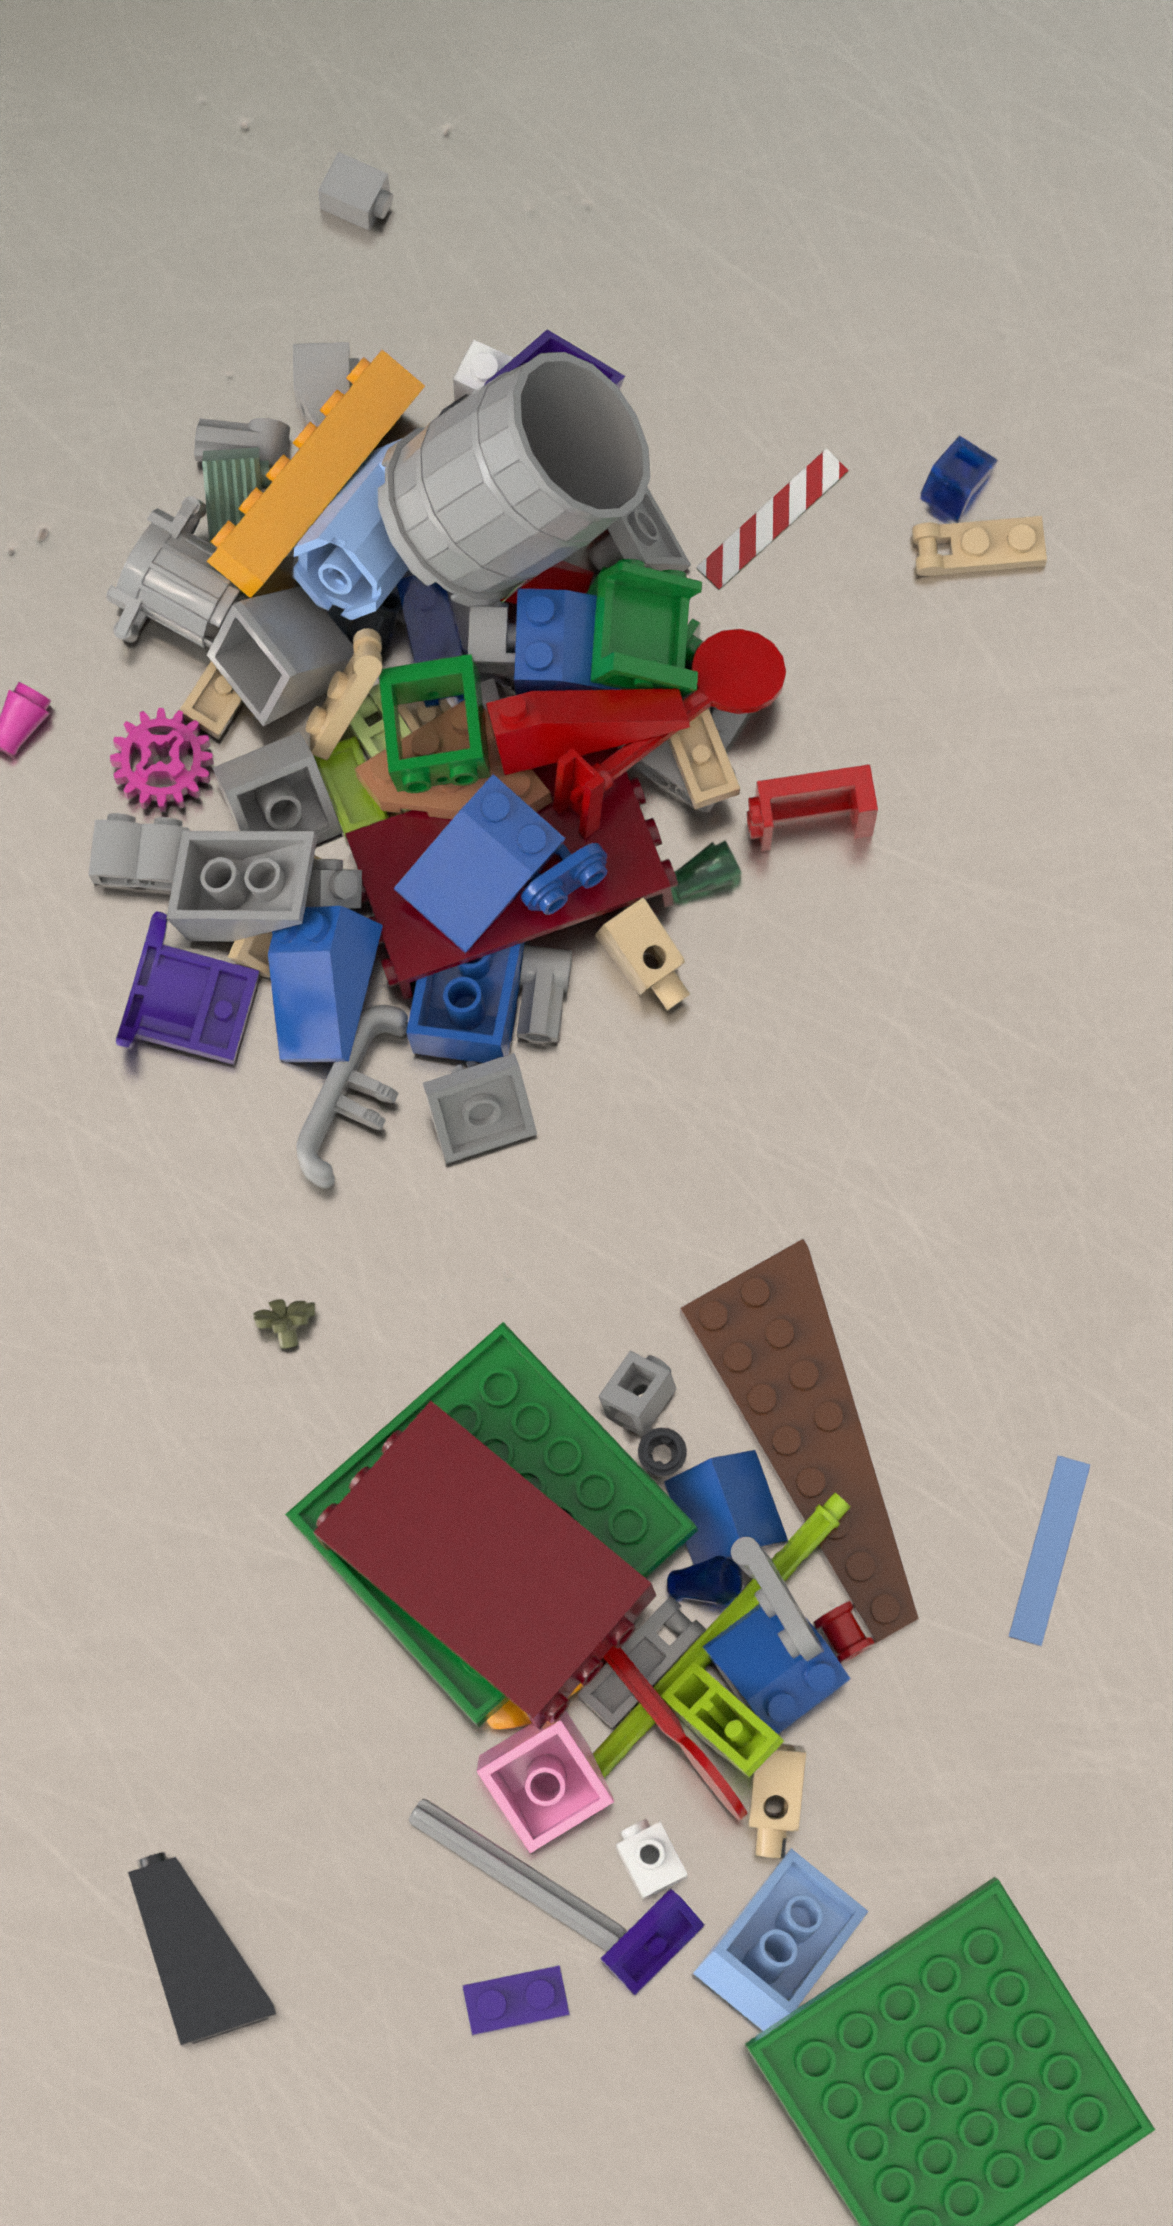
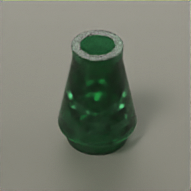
[674,840,743,900]

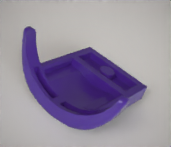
[116,911,260,1065]

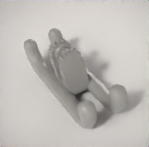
[296,1004,408,1189]

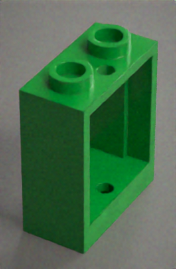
[379,654,491,793]

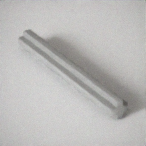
[409,1799,626,1951]

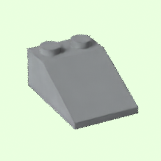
[166,831,318,942]

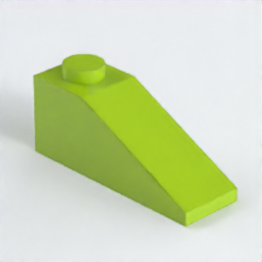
[660,1661,784,1777]

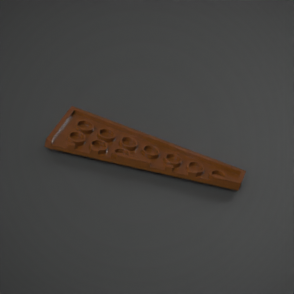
[680,1239,919,1645]

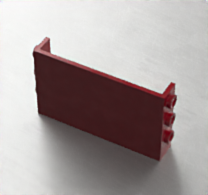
[345,747,678,1000]
[313,1401,657,1730]

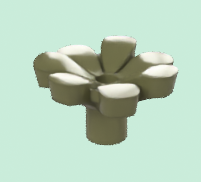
[253,1299,315,1348]

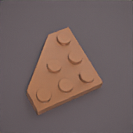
[354,700,552,819]

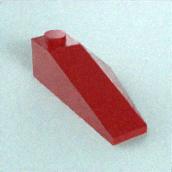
[486,689,690,776]

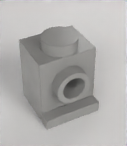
[467,601,516,676]
[305,859,362,908]
[598,1351,677,1437]

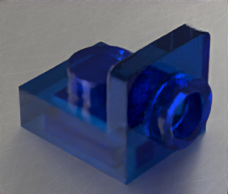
[920,435,998,519]

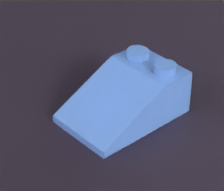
[693,1848,868,2031]

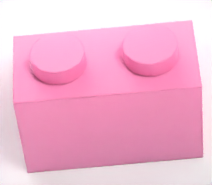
[477,1711,614,1853]

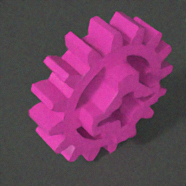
[110,708,214,812]

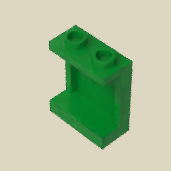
[590,559,702,697]

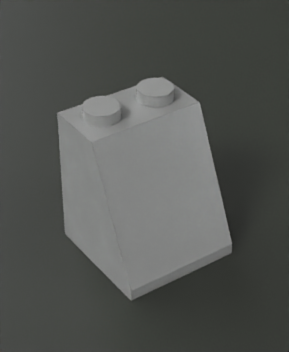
[207,586,354,726]

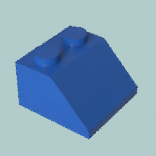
[703,1604,851,1734]

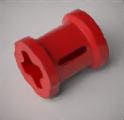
[813,1601,875,1664]

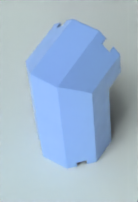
[293,439,409,620]

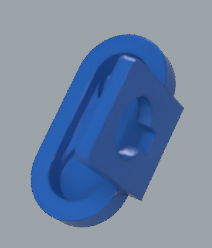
[521,843,608,915]

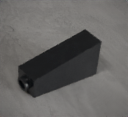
[128,1852,279,2048]

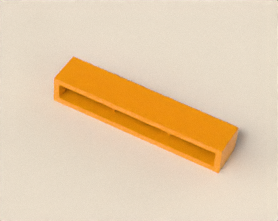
[207,349,425,598]

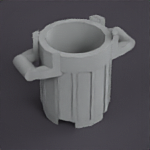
[107,496,253,648]

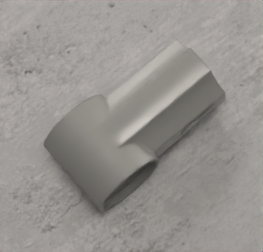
[194,418,290,469]
[517,945,572,1043]

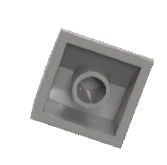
[212,732,342,844]

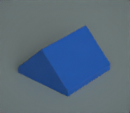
[664,1450,788,1574]

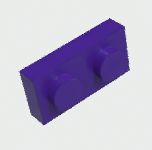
[600,1888,705,1995]
[462,1965,570,2036]

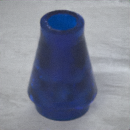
[667,1556,743,1605]

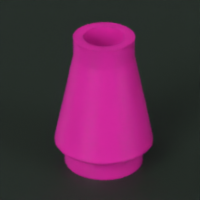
[0,682,51,755]

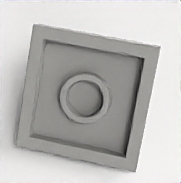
[588,487,691,571]
[423,1053,537,1164]

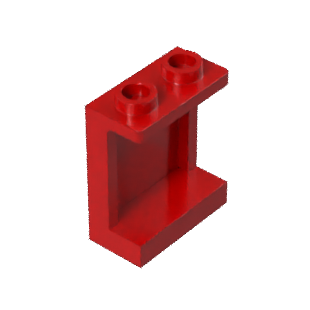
[746,764,878,852]

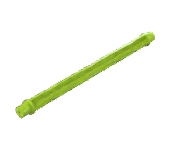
[593,1493,851,1778]

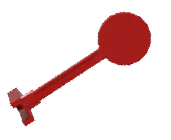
[553,629,786,839]
[603,1646,748,1821]

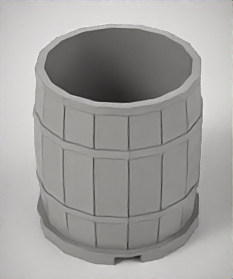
[378,352,650,607]

